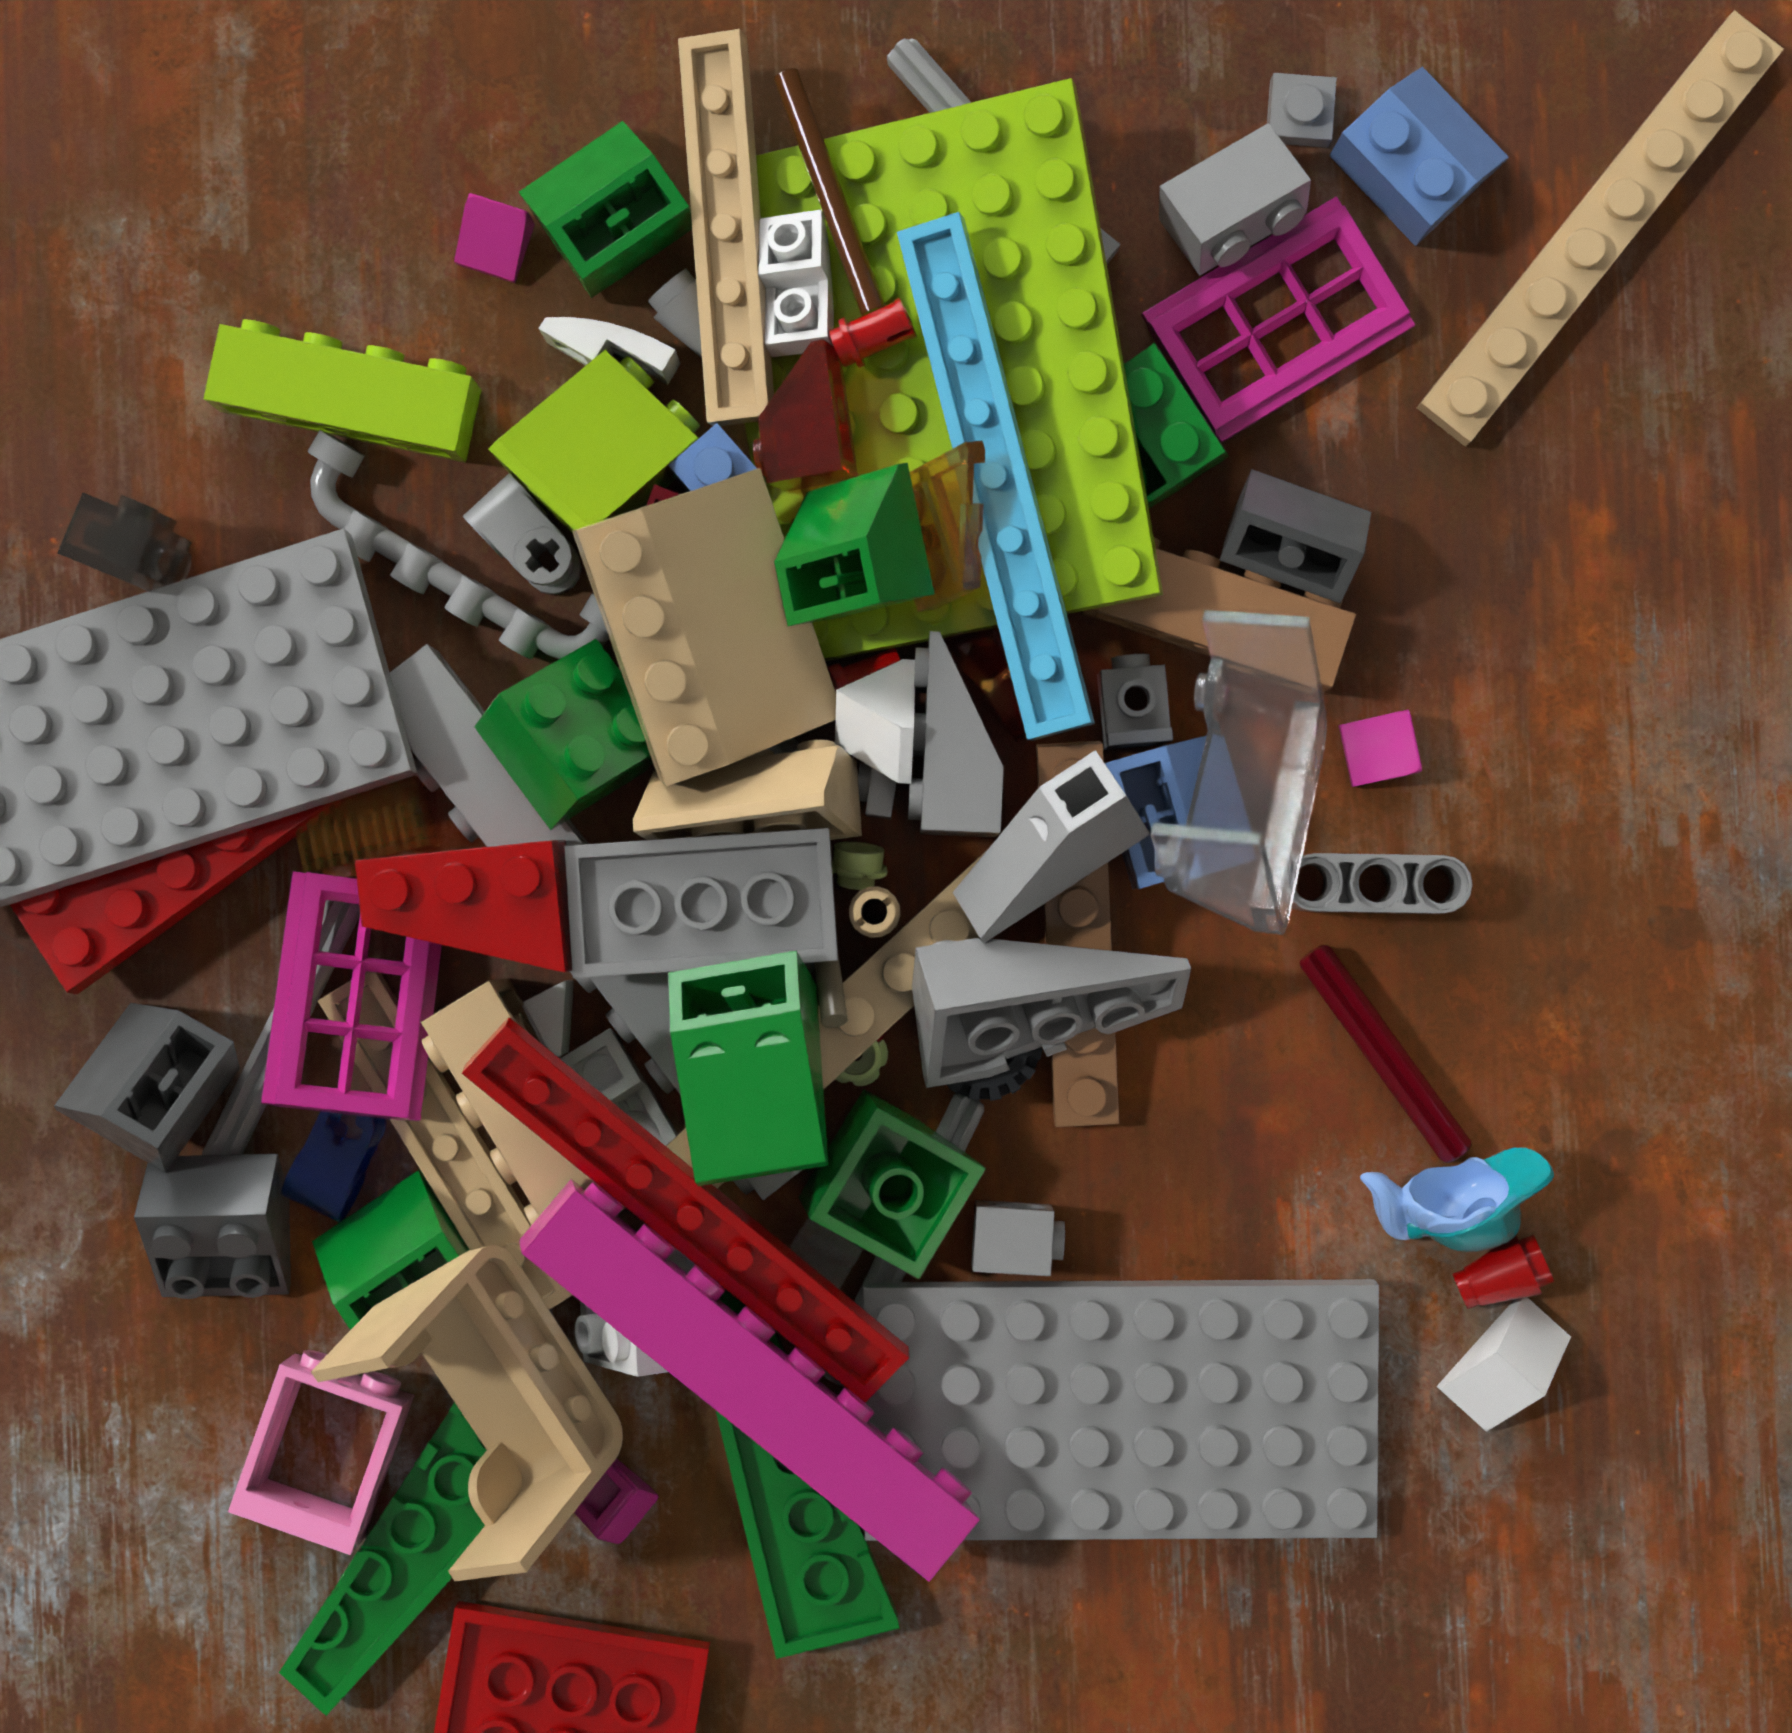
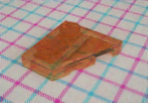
[910,441,985,612]

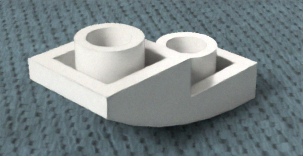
[758,210,834,357]

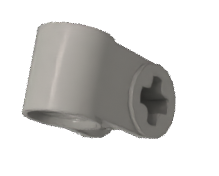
[463,473,582,595]

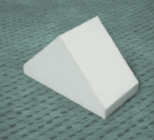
[835,659,915,784]
[1436,1297,1571,1432]

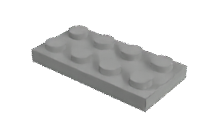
[564,828,838,978]

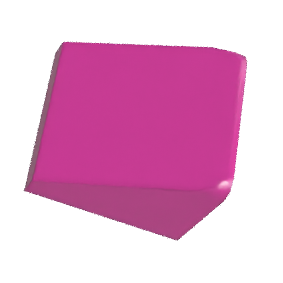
[454,193,535,283]
[1339,710,1422,787]
[574,1458,659,1544]

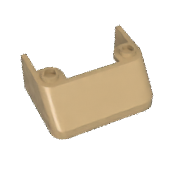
[311,1245,623,1581]

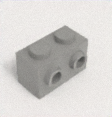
[1159,123,1311,276]

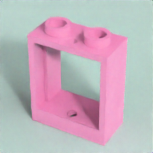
[228,1350,414,1555]

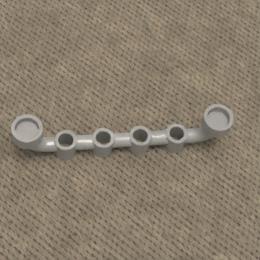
[307,429,610,660]

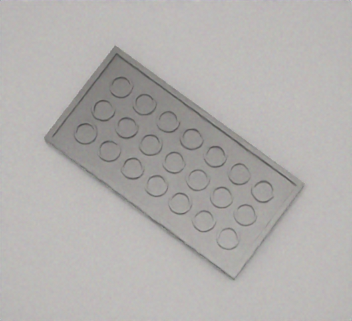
[0,528,418,907]
[863,1279,1379,1541]

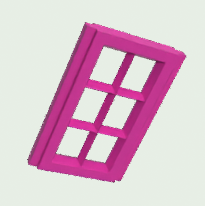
[1141,196,1415,443]
[261,871,442,1122]

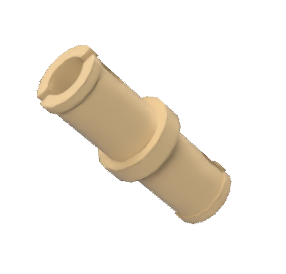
[849,886,900,938]

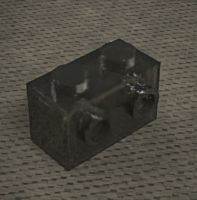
[57,493,192,592]

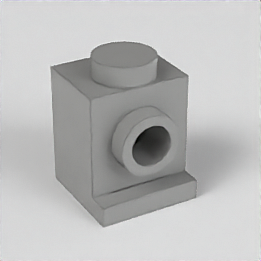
[1097,654,1173,750]

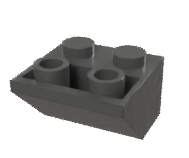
[54,1003,240,1173]
[134,1154,291,1299]

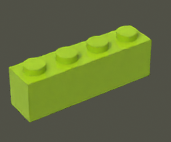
[203,319,481,463]

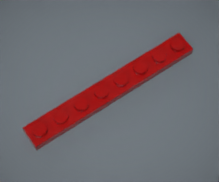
[462,1017,909,1403]

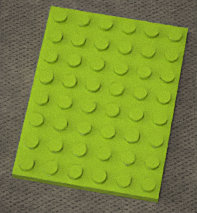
[745,78,1163,661]

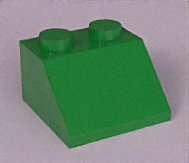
[798,1089,986,1279]

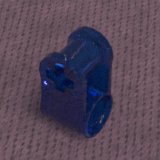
[281,1111,387,1223]

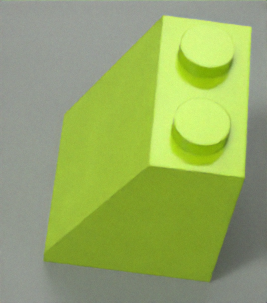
[489,350,700,533]

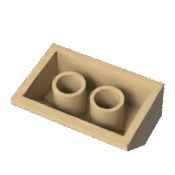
[633,740,862,840]

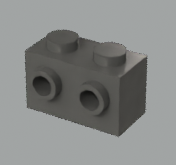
[1220,469,1372,604]

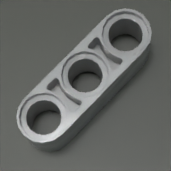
[1276,853,1473,914]

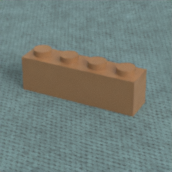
[1082,537,1356,693]

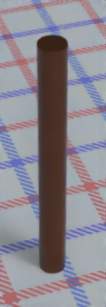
[774,68,885,316]

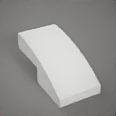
[538,317,681,385]
[560,1028,678,1146]

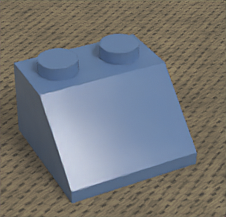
[1329,67,1509,246]

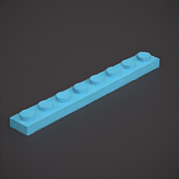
[897,212,1095,741]

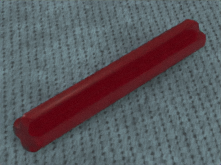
[1299,945,1472,1163]

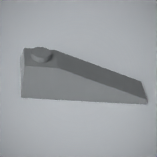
[912,938,1191,1088]

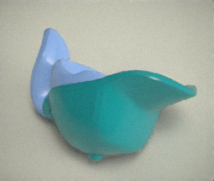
[1360,1148,1554,1252]

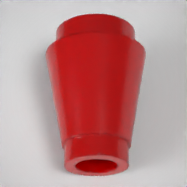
[1452,1234,1555,1309]

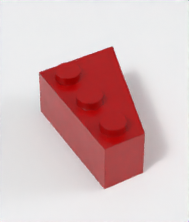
[355,840,572,973]

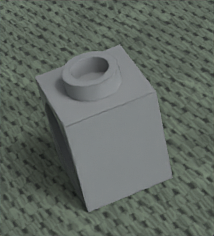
[971,1200,1065,1276]

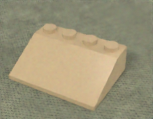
[572,468,836,787]

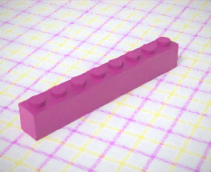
[519,1179,980,1582]

